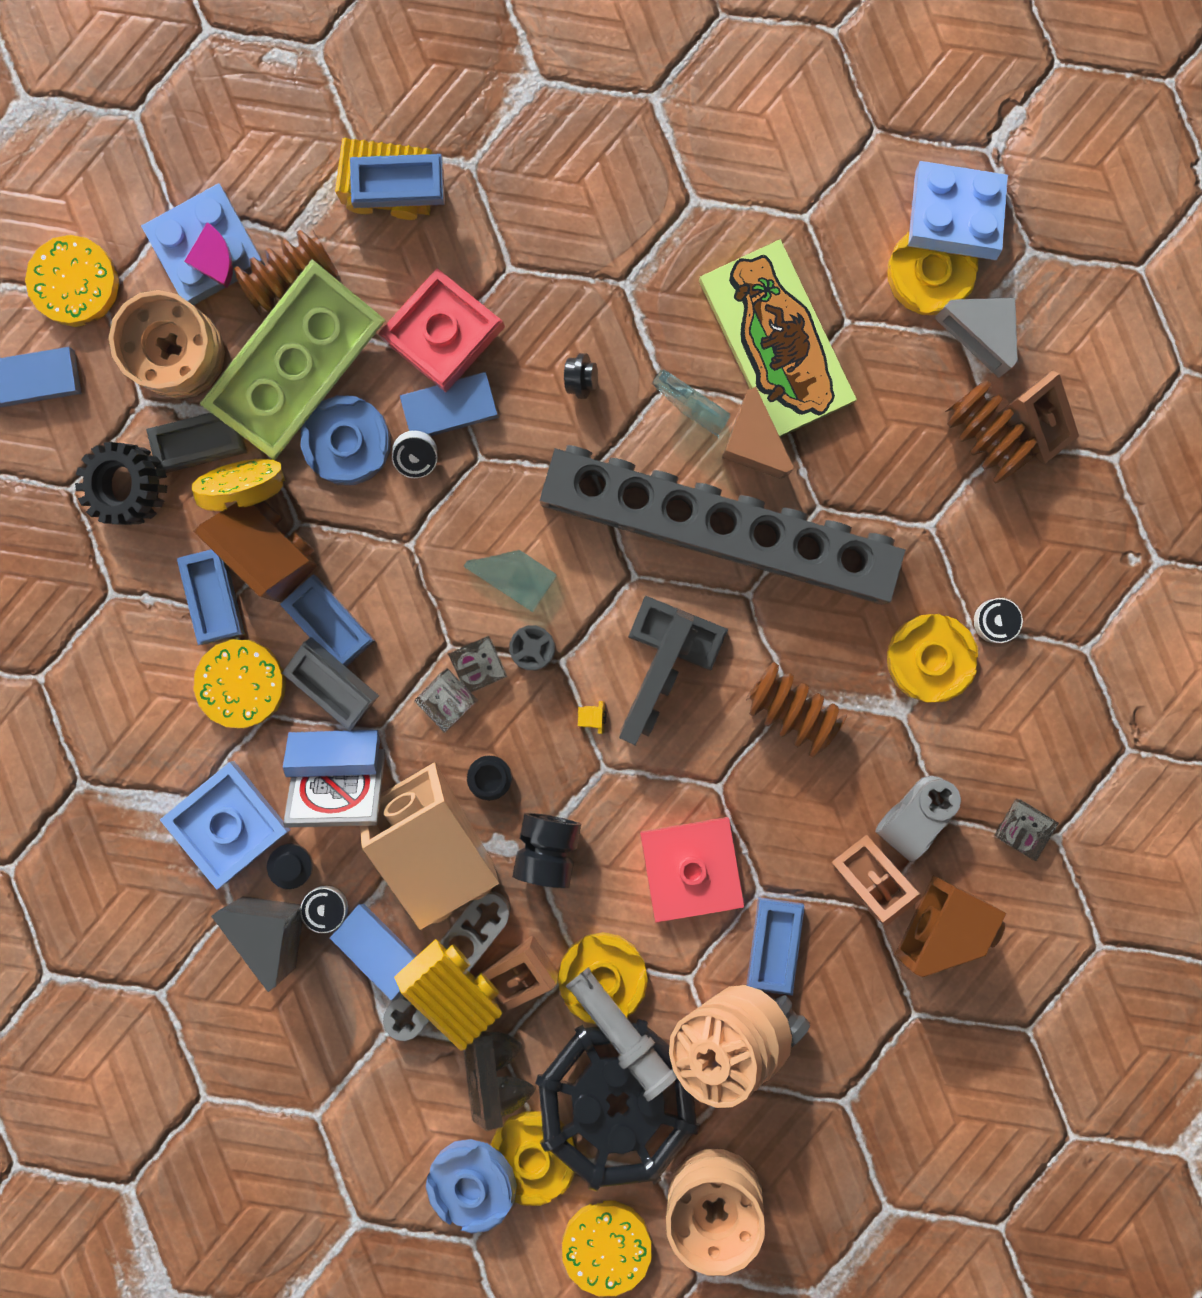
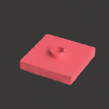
[378,268,505,393]
[640,817,744,923]

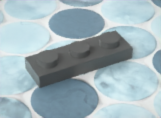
[619,608,698,746]

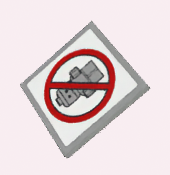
[283,749,385,828]

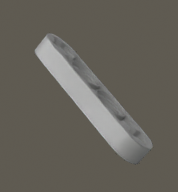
[383,891,510,1041]

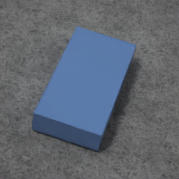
[350,154,445,208]
[0,347,82,407]
[400,372,499,436]
[177,549,245,645]
[280,574,375,667]
[283,730,380,777]
[746,897,805,996]
[330,904,417,1001]

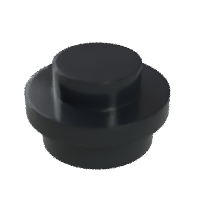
[564,353,598,399]
[467,755,512,801]
[267,843,313,889]

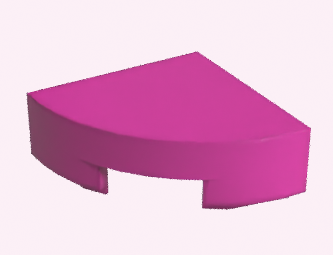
[184,223,233,288]

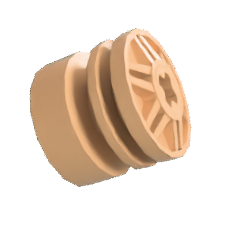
[109,290,225,399]
[669,985,792,1108]
[666,1149,765,1276]

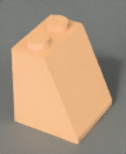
[360,762,499,930]

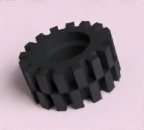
[75,442,168,525]

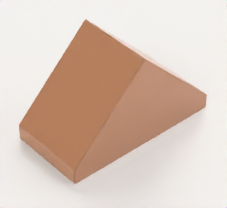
[1000,370,1079,464]
[722,386,794,479]
[832,835,922,927]
[476,936,559,1013]

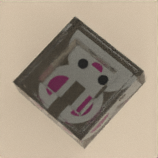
[448,636,508,695]
[414,668,478,733]
[993,799,1059,861]

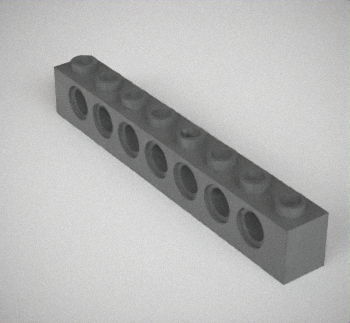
[539,445,906,605]

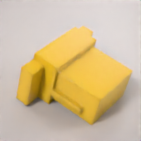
[578,701,607,734]

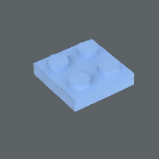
[908,161,1008,260]
[141,183,265,305]
[160,761,290,890]

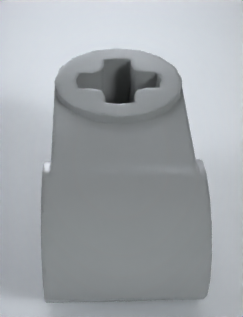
[875,776,961,862]

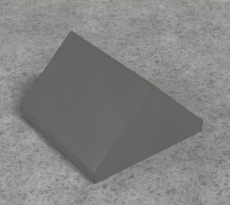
[211,896,303,992]

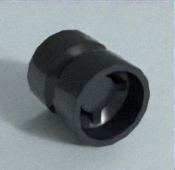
[512,813,581,888]

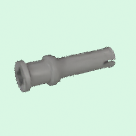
[566,967,677,1101]

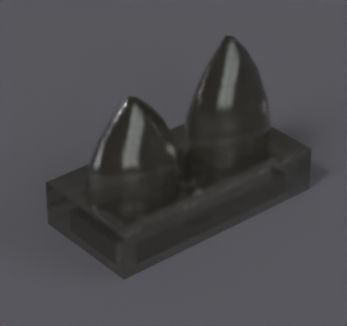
[463,1031,536,1131]

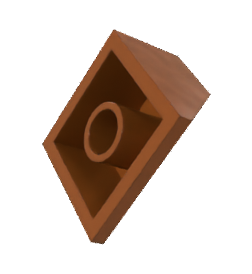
[193,501,318,603]
[894,875,1006,977]

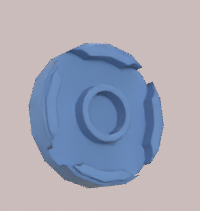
[300,396,391,485]
[426,1139,517,1233]

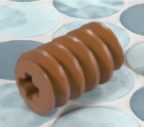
[234,230,339,316]
[945,380,1038,484]
[746,662,847,758]

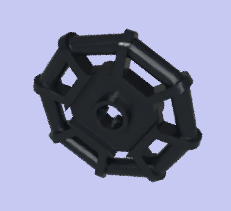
[535,1019,700,1192]

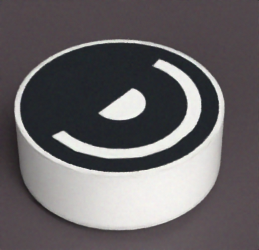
[392,431,437,478]
[974,598,1023,643]
[301,886,348,933]

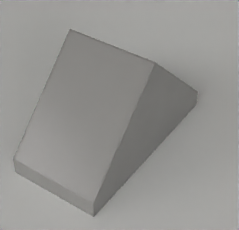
[935,298,1018,378]

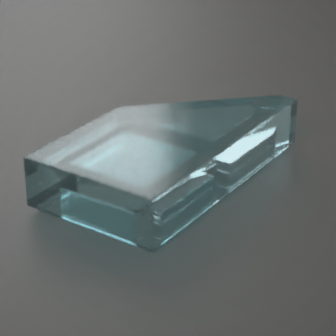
[652,369,731,437]
[463,550,557,612]

